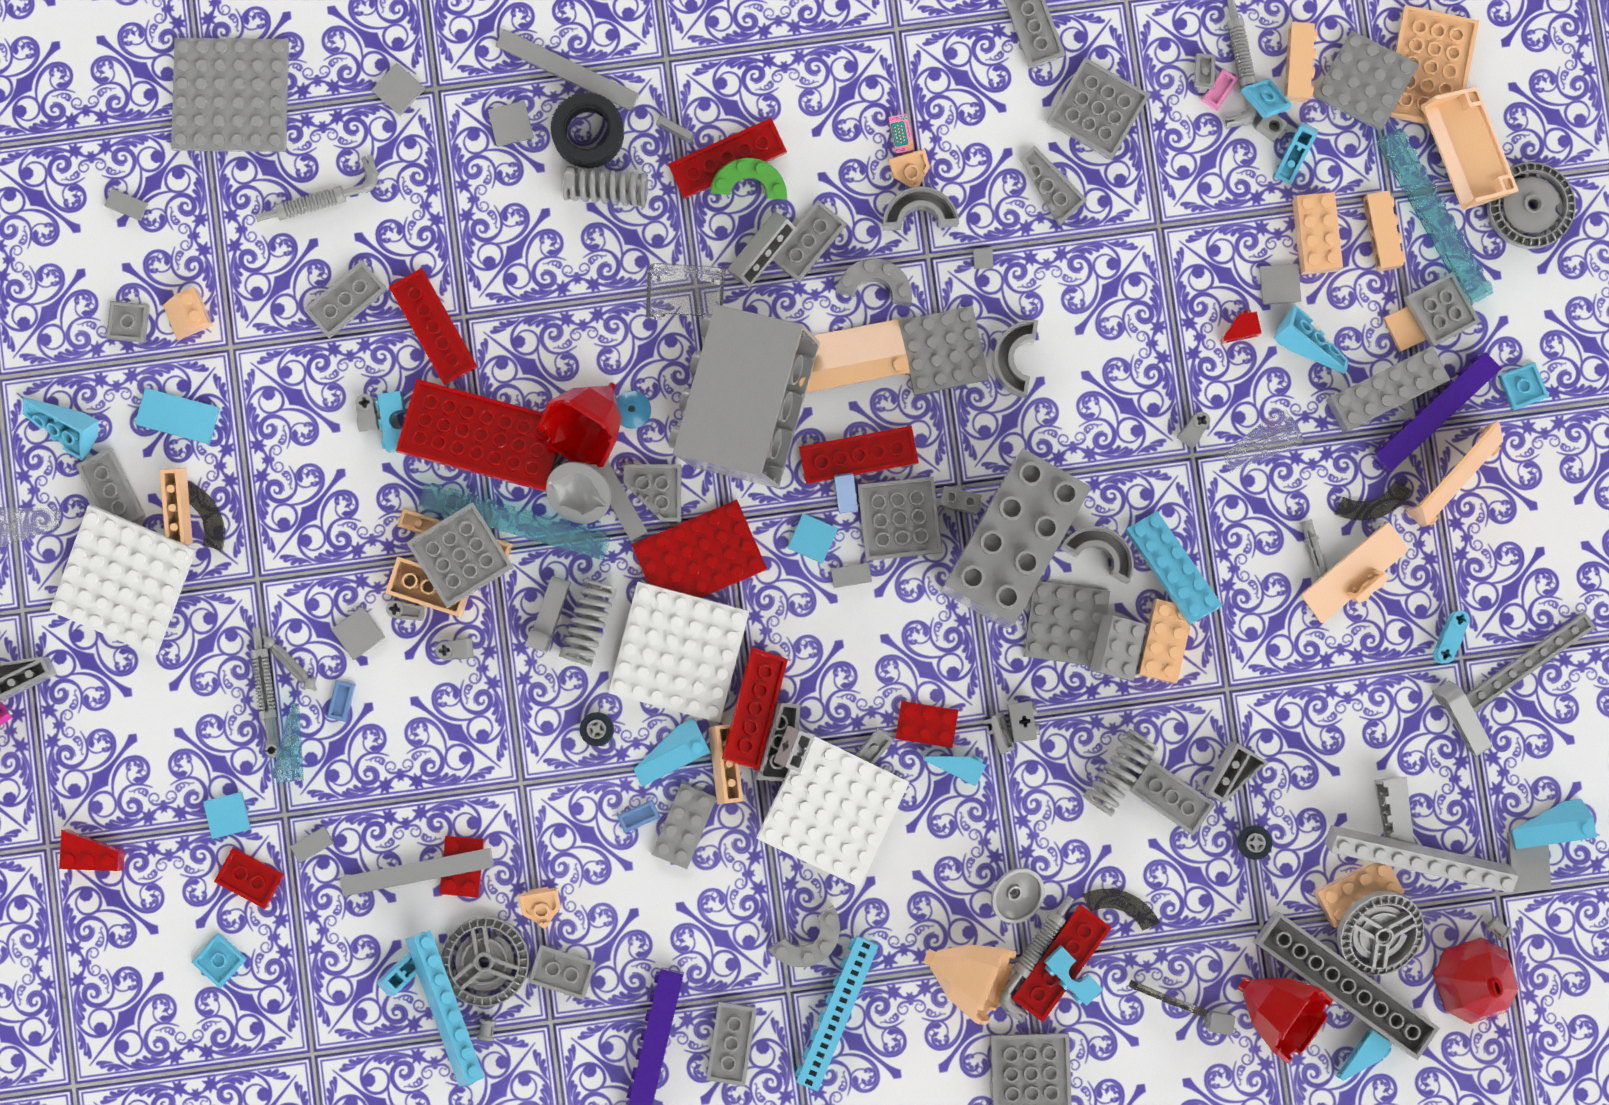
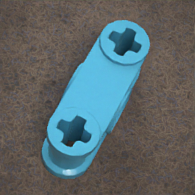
[1433,611,1470,664]

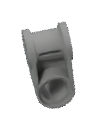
[356,394,379,432]
[1176,412,1210,449]
[435,638,474,660]

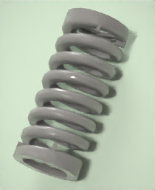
[563,166,648,208]
[559,578,617,667]
[1083,729,1158,816]

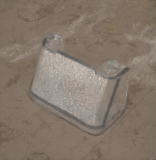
[646,263,726,320]

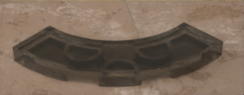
[1334,481,1412,521]
[188,482,225,551]
[1082,888,1160,931]
[1129,980,1208,1017]

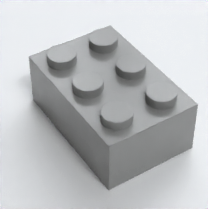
[1089,615,1146,681]

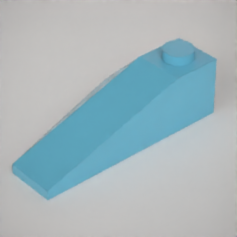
[1274,305,1349,374]
[23,397,98,461]
[633,718,711,787]
[1511,799,1597,849]

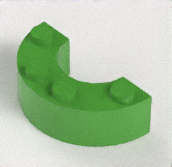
[709,158,787,200]

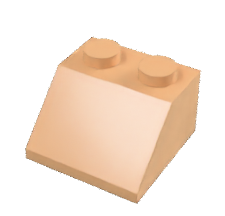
[163,287,213,340]

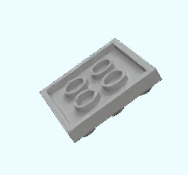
[1404,272,1481,347]

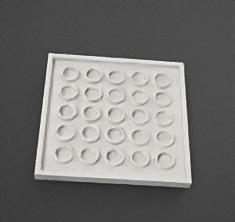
[50,505,196,656]
[609,581,750,723]
[756,733,909,887]

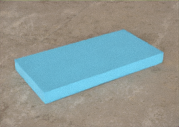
[135,388,220,445]

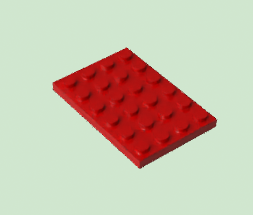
[632,499,767,598]

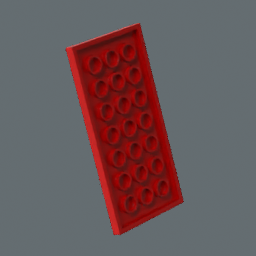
[396,379,557,492]

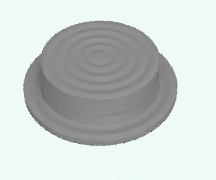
[546,461,611,524]

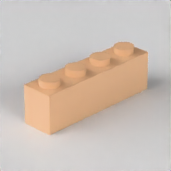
[1284,22,1317,103]
[1363,191,1405,272]
[159,467,193,545]
[708,724,743,805]

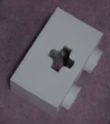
[939,486,982,516]
[1007,701,1040,743]
[774,726,815,773]

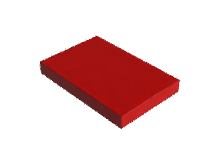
[214,847,285,909]

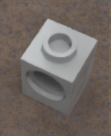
[1256,114,1288,142]
[1204,1010,1236,1036]

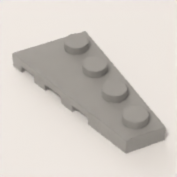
[1020,145,1087,226]

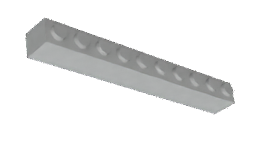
[1325,825,1519,893]

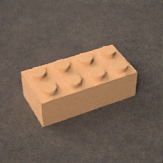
[1292,192,1343,275]
[385,556,469,618]
[1136,599,1191,684]
[1313,862,1405,928]

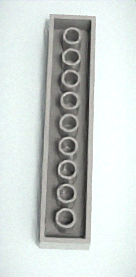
[1253,911,1440,1060]

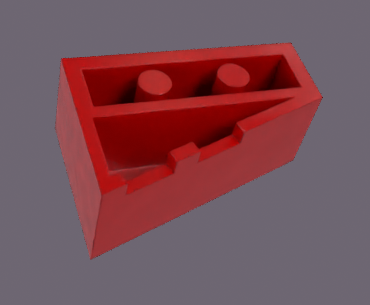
[59,829,125,871]

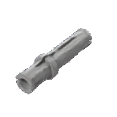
[1300,519,1328,577]

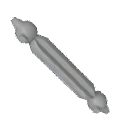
[262,635,317,691]

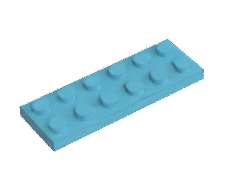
[1125,511,1222,625]

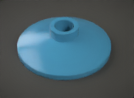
[617,391,651,429]

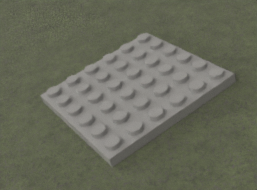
[171,38,289,152]

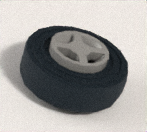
[580,712,614,747]
[1237,825,1272,860]

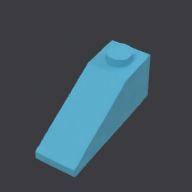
[1274,122,1318,184]
[923,755,986,786]
[376,951,417,997]
[1336,1028,1392,1081]

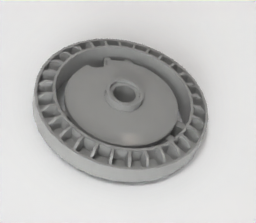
[1487,162,1576,249]
[1337,890,1425,976]
[440,917,530,1007]

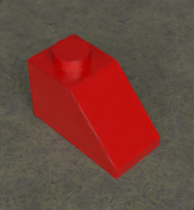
[1220,310,1262,344]

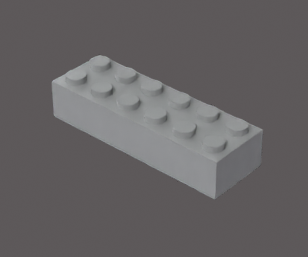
[1326,346,1450,434]

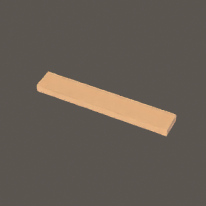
[397,508,513,557]

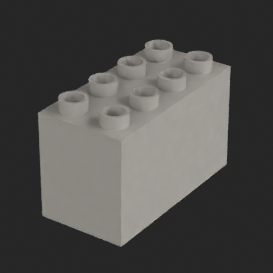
[669,304,820,489]
[940,448,1092,629]

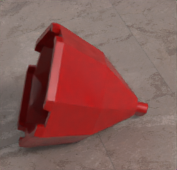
[538,382,622,467]
[1432,937,1519,1024]
[1238,976,1333,1063]

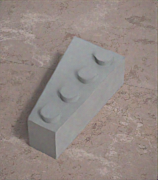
[753,703,800,781]
[1374,777,1417,844]

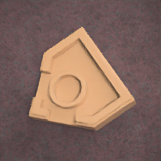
[888,149,930,188]
[519,887,561,929]

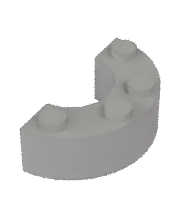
[882,187,959,231]
[836,258,912,307]
[993,320,1038,399]
[1059,526,1134,584]
[768,905,840,967]

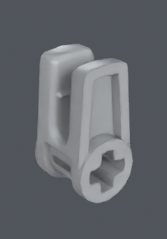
[386,601,425,621]

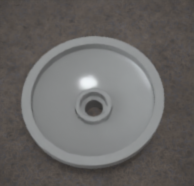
[991,868,1045,924]

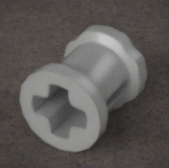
[1485,916,1512,942]
[477,1019,497,1041]

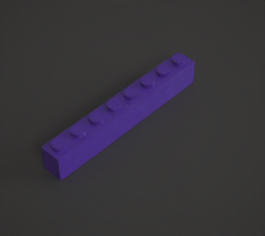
[1372,352,1502,474]
[626,967,684,1105]

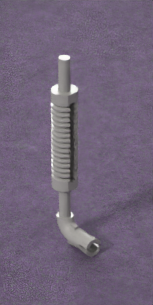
[1225,0,1258,129]
[255,155,379,222]
[250,627,278,758]
[999,895,1074,1023]

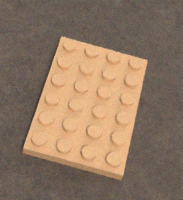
[1390,5,1479,125]

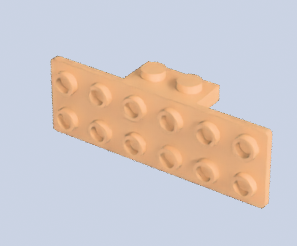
[1301,522,1408,623]

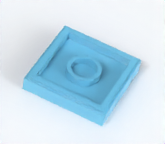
[1241,79,1292,118]
[1498,362,1549,411]
[788,513,838,564]
[203,792,251,839]
[192,933,247,988]

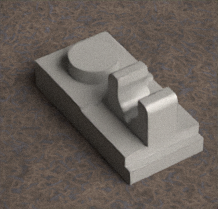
[1194,53,1216,93]
[984,713,1015,754]
[855,728,894,765]

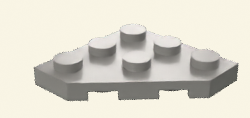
[624,464,681,522]

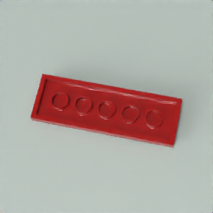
[668,118,787,199]
[389,268,478,386]
[799,426,919,485]
[722,648,788,770]
[1011,904,1112,1022]

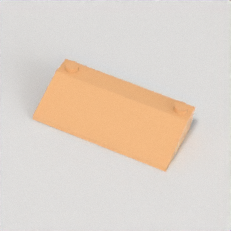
[1421,87,1519,210]
[799,319,910,393]
[1406,421,1503,527]

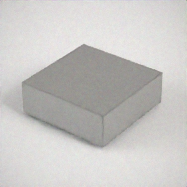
[973,248,994,269]

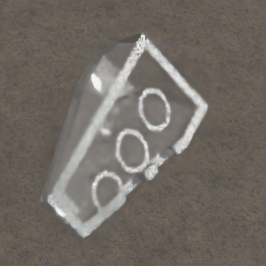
[1223,410,1305,473]
[0,507,60,548]

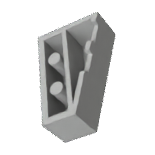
[0,657,57,700]
[1201,741,1269,803]

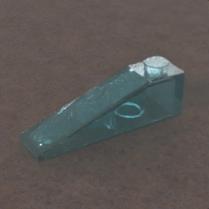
[273,703,304,783]

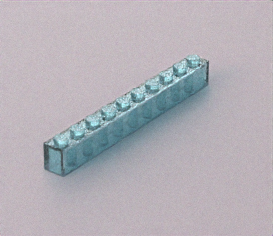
[1376,128,1494,305]
[418,483,610,561]

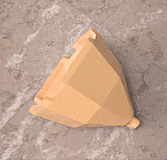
[923,944,1017,1025]

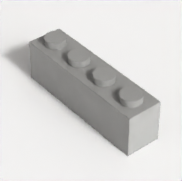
[727,211,797,288]

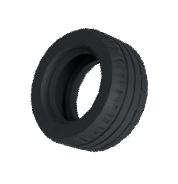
[550,92,624,169]

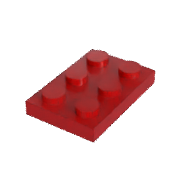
[895,701,958,748]
[440,836,485,898]

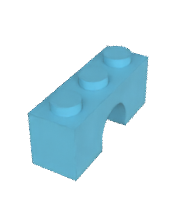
[375,391,406,453]
[1044,945,1103,1006]

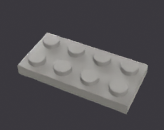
[1004,0,1065,69]
[772,200,847,283]
[304,260,387,339]
[76,448,146,522]
[1129,759,1215,836]
[651,783,717,869]
[706,1001,757,1086]

